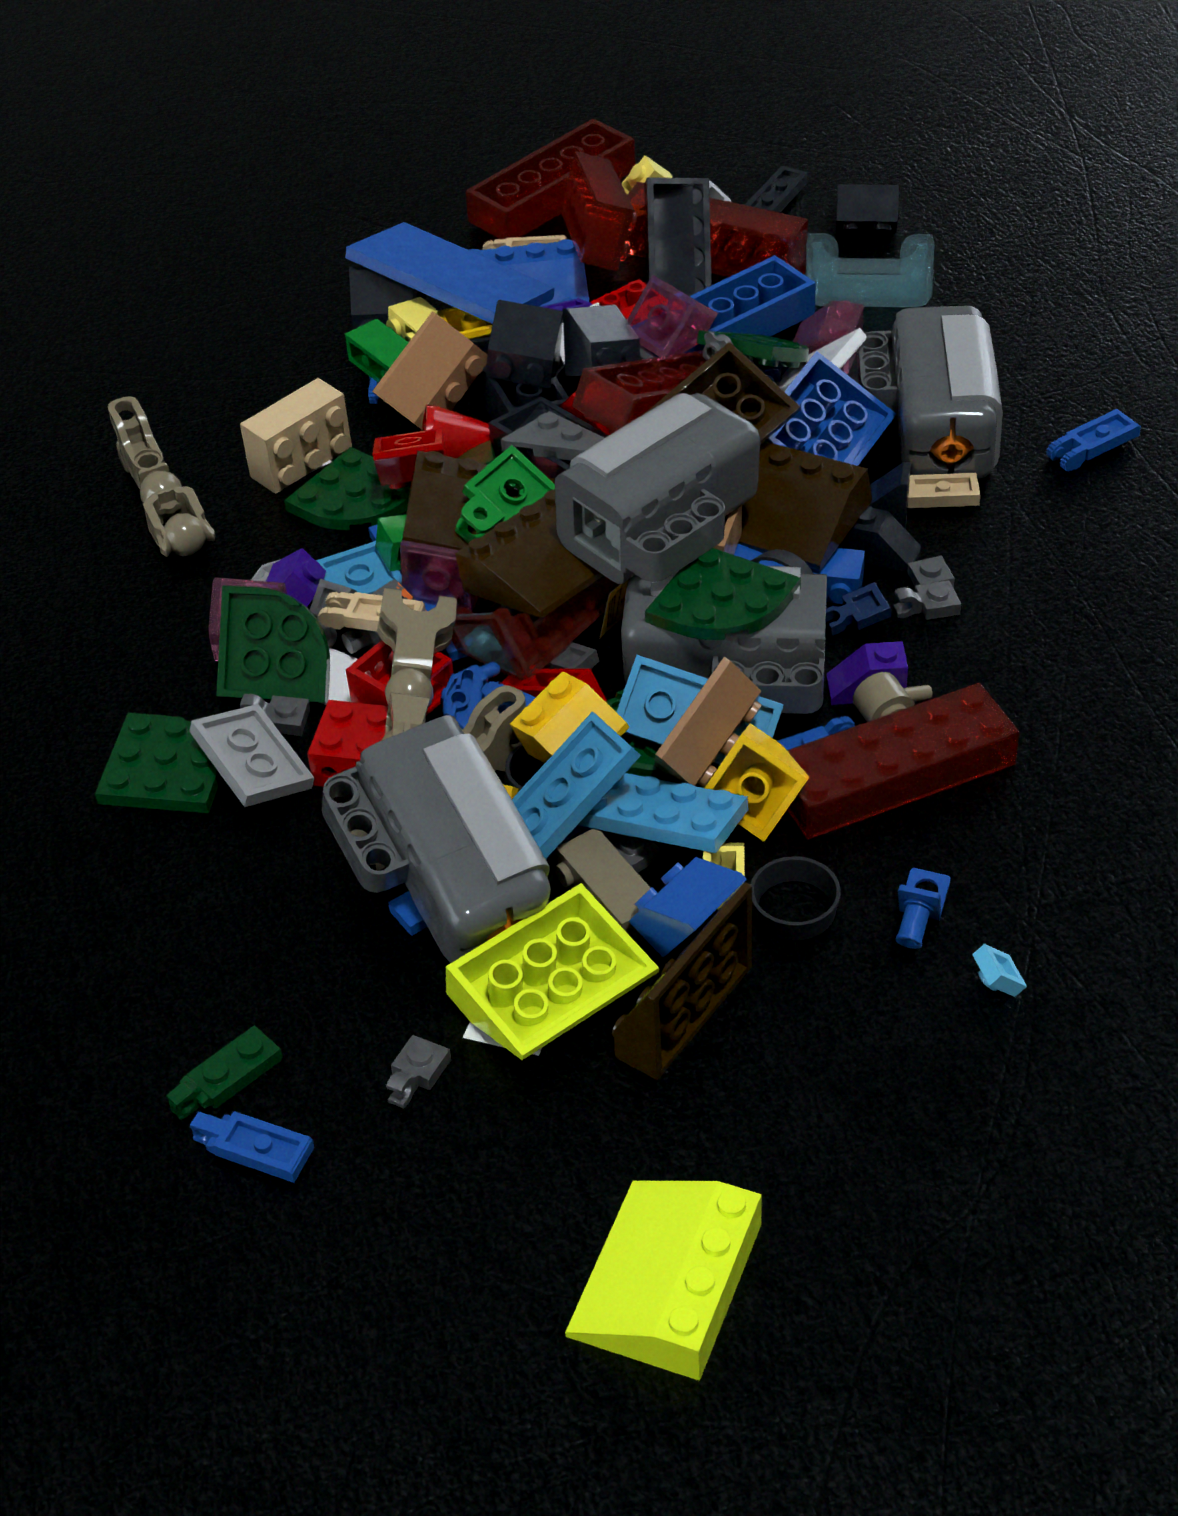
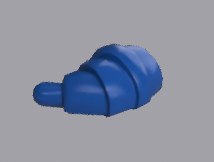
[440,662,501,730]

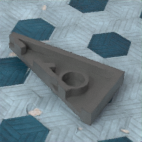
[501,411,604,461]

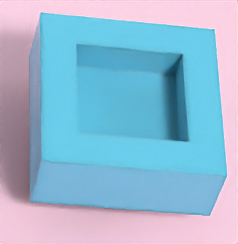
[972,944,1027,997]

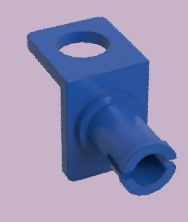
[896,868,950,949]

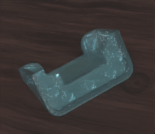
[806,233,934,307]

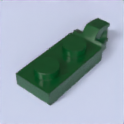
[166,1025,283,1121]

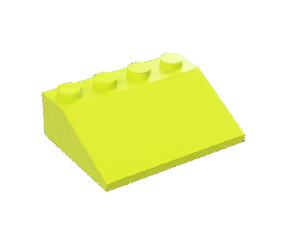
[446,883,659,1060]
[565,1181,762,1381]

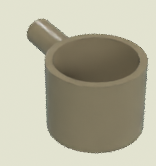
[853,672,932,735]

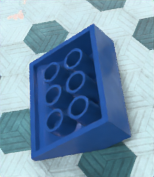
[469,239,589,307]
[766,351,896,466]

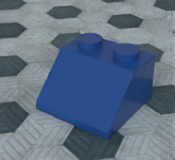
[628,857,747,957]

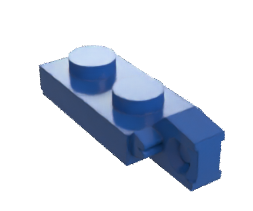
[190,1111,314,1183]

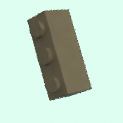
[554,829,650,943]

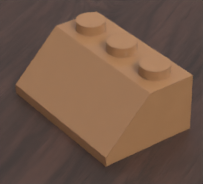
[372,311,487,430]
[654,657,762,788]

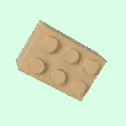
[240,378,352,494]

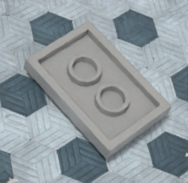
[189,704,314,807]

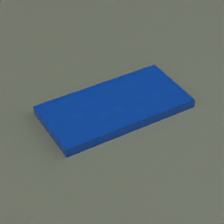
[345,222,555,324]

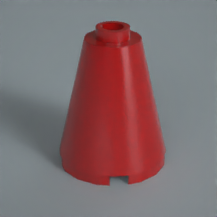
[422,404,503,458]

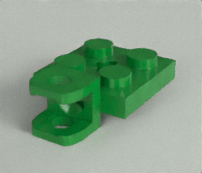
[455,445,555,544]

